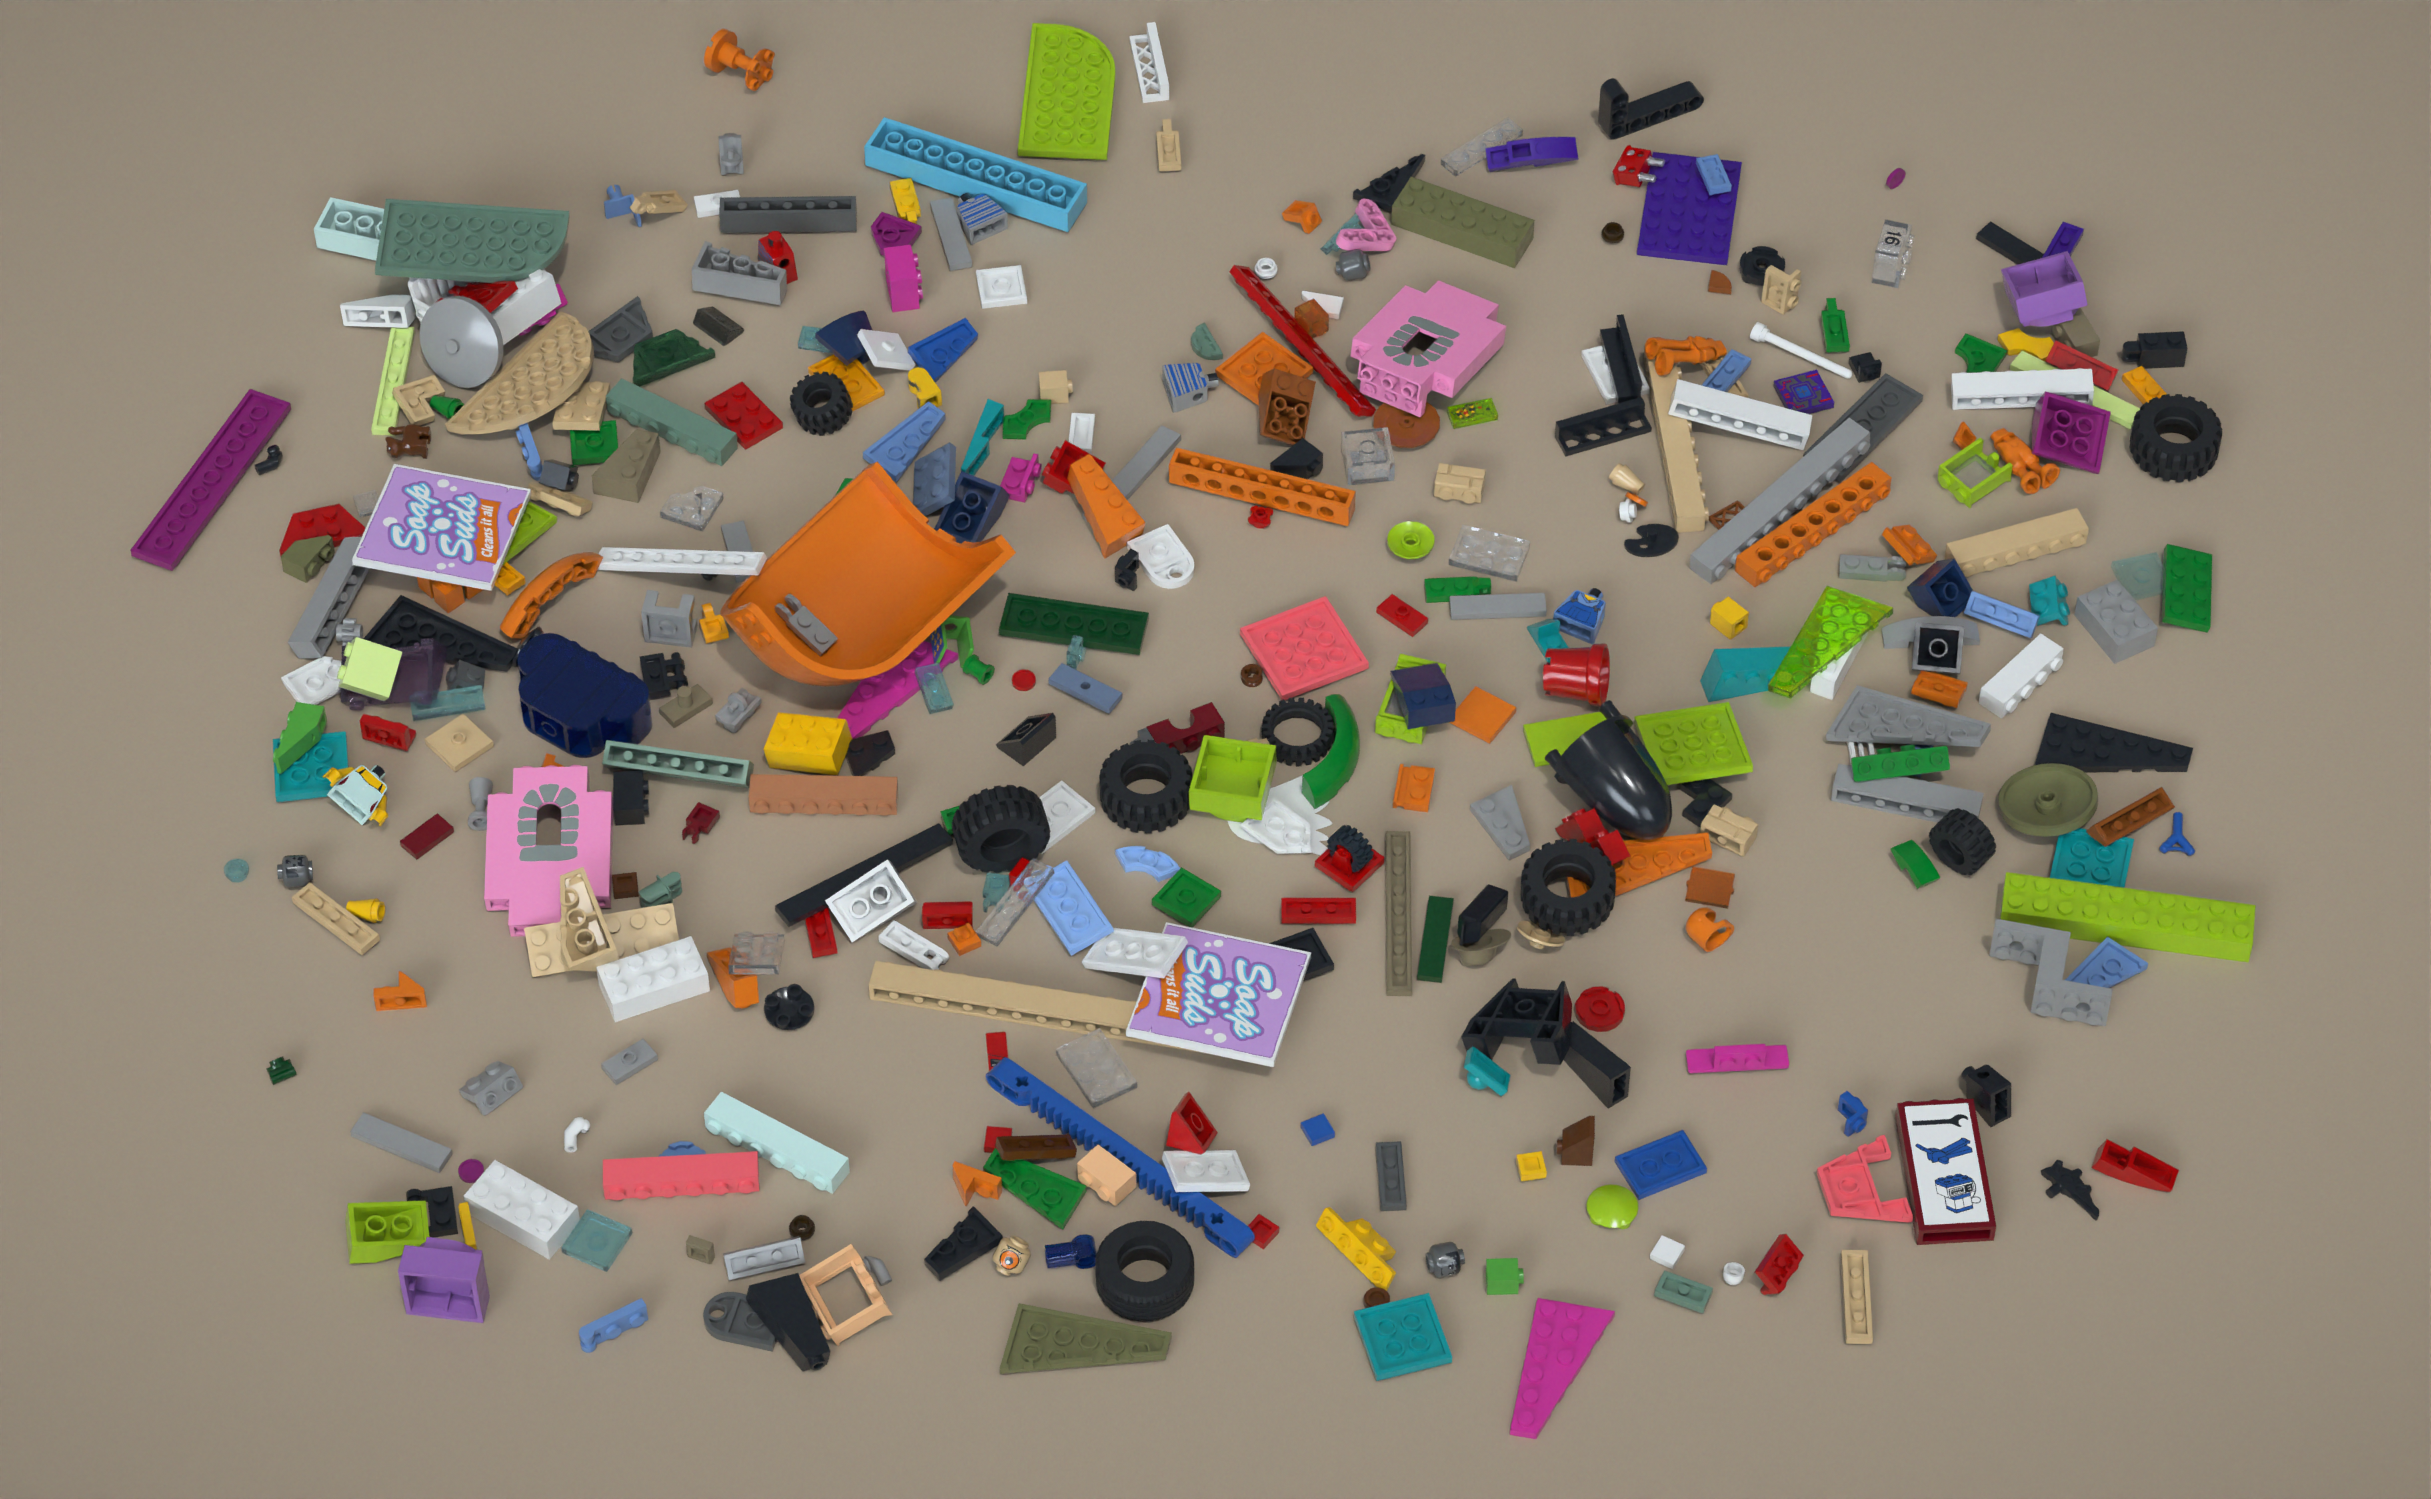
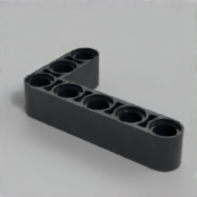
[1598,78,1704,140]

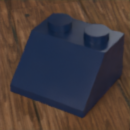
[1907,558,1973,617]

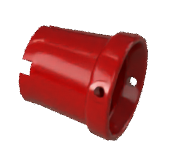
[1543,643,1610,706]

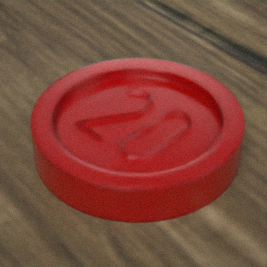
[1012,669,1036,691]

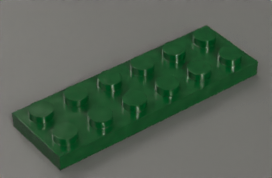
[999,593,1149,655]

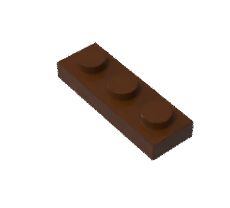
[995,1134,1077,1161]

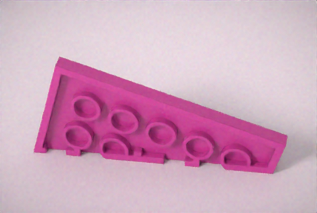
[837,641,958,739]
[1510,1298,1615,1439]

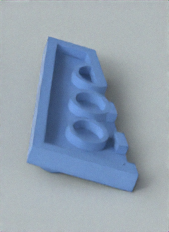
[863,401,946,482]

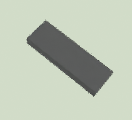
[1376,1141,1407,1211]

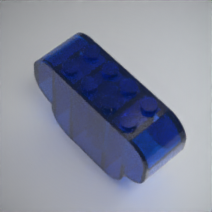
[517,633,653,758]

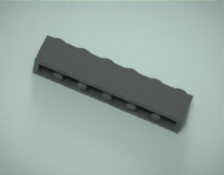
[719,196,857,233]

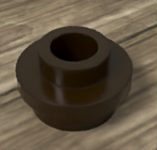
[1601,222,1624,243]
[789,1215,815,1240]

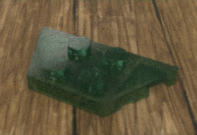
[633,329,716,387]

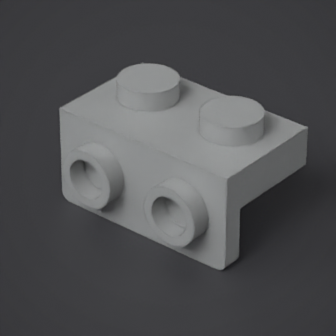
[459,1061,523,1115]

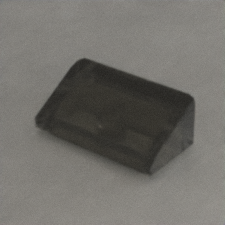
[693,306,744,346]

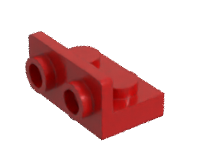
[360,714,416,751]
[1755,1234,1804,1295]

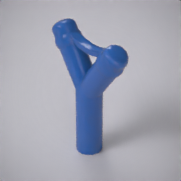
[2159,812,2195,856]

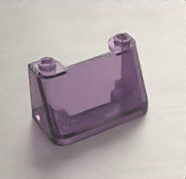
[341,638,447,710]

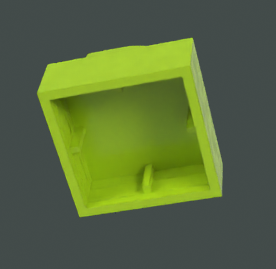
[1189,735,1277,823]

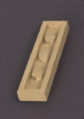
[292,882,380,955]
[1841,1250,1873,1344]

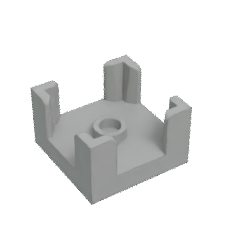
[641,590,698,648]

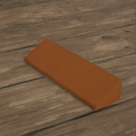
[2086,787,2175,847]

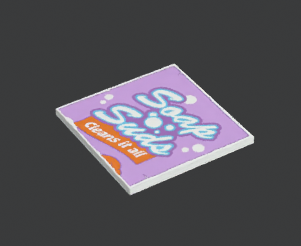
[352,464,531,591]
[1126,922,1311,1067]

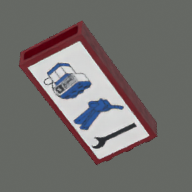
[1895,1098,1996,1245]

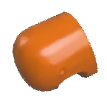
[1686,907,1734,952]

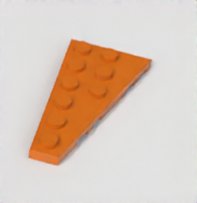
[1566,833,1712,897]

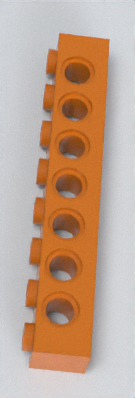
[1169,447,1356,526]
[1735,462,1892,587]

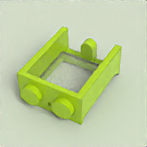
[1938,438,2013,508]

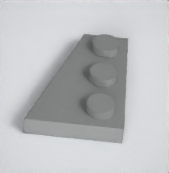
[1470,785,1530,861]

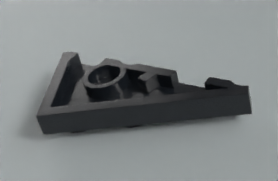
[1353,153,1425,212]

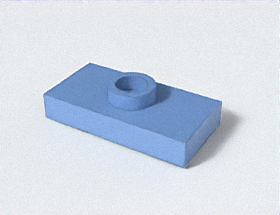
[1696,154,1732,195]

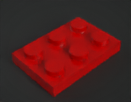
[704,382,783,450]

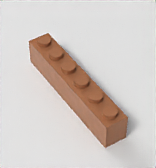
[749,774,899,816]

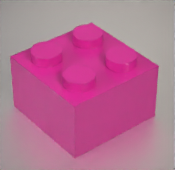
[884,245,923,312]

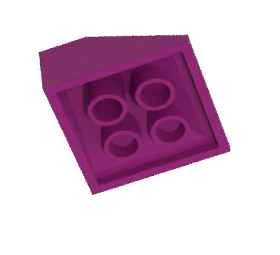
[2032,391,2111,474]

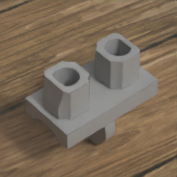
[719,133,744,175]
[715,688,762,733]

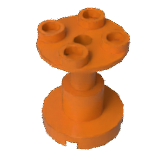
[704,28,775,91]

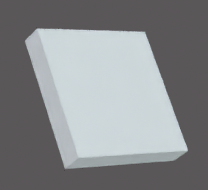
[976,265,1027,309]

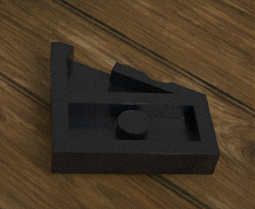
[845,730,895,776]

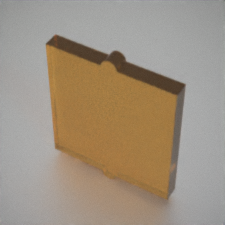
[1685,867,1735,909]

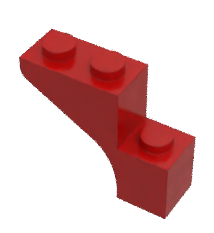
[1555,808,1630,866]

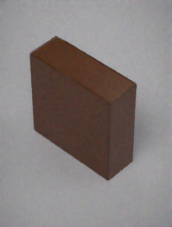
[612,872,639,899]

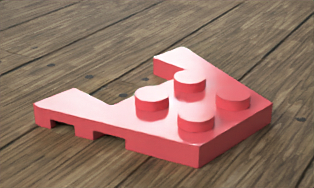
[1817,1135,1913,1223]

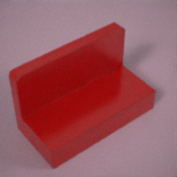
[922,901,973,929]

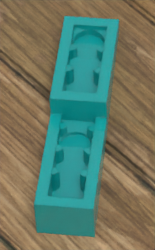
[961,399,1004,476]

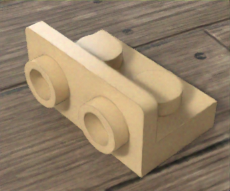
[1761,265,1801,315]

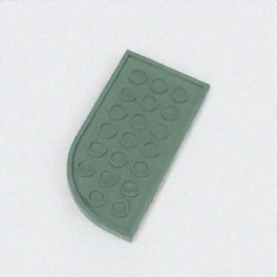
[375,199,570,283]

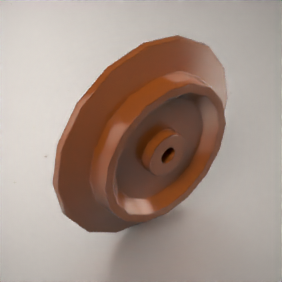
[1373,401,1440,448]

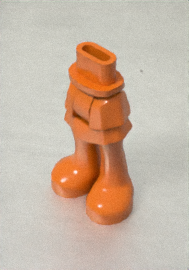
[1645,336,1727,376]

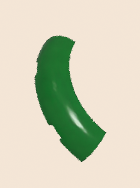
[1302,694,1360,809]

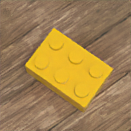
[763,712,852,775]

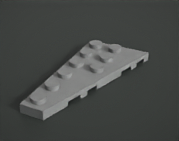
[1826,685,1991,747]

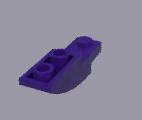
[1485,137,1579,172]

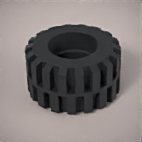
[790,371,853,436]
[1929,808,1996,875]

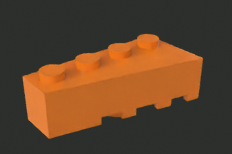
[1067,454,1145,559]

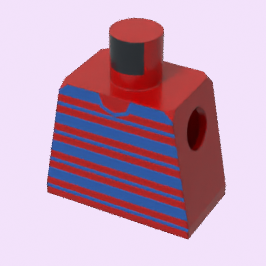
[758,231,798,284]

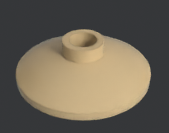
[1517,921,1565,949]

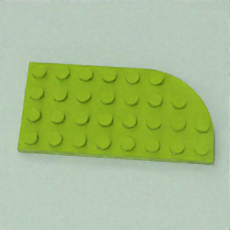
[1018,23,1115,160]

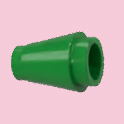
[430,395,464,420]

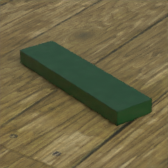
[1417,895,1454,983]

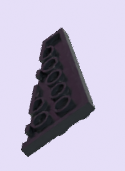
[2035,713,2193,773]

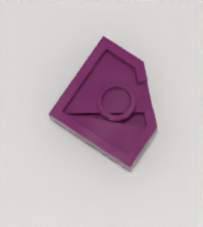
[871,211,922,256]

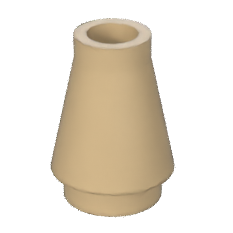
[1609,463,1645,495]

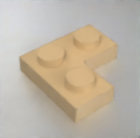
[392,375,445,426]

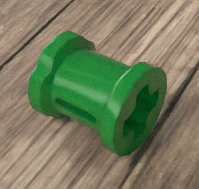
[963,654,995,685]

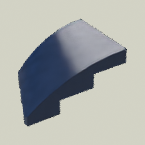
[815,310,872,366]

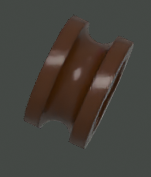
[1241,664,1263,687]

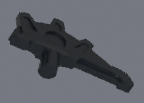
[2041,1160,2099,1221]

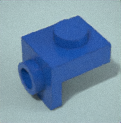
[1838,1091,1868,1137]

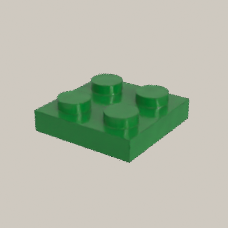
[570,420,618,465]
[1152,867,1221,928]

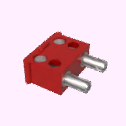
[1612,145,1665,187]

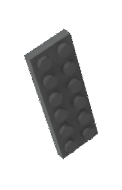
[1803,373,1923,482]

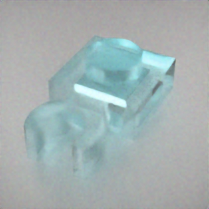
[983,873,1010,914]

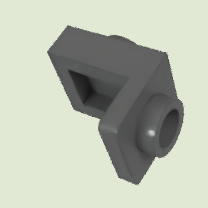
[446,660,486,693]

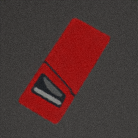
[986,1032,1008,1071]

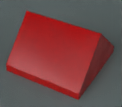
[1166,1092,1218,1155]

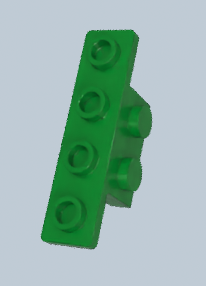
[1851,744,1950,782]

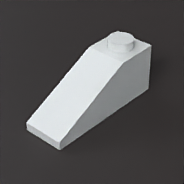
[340,294,417,328]

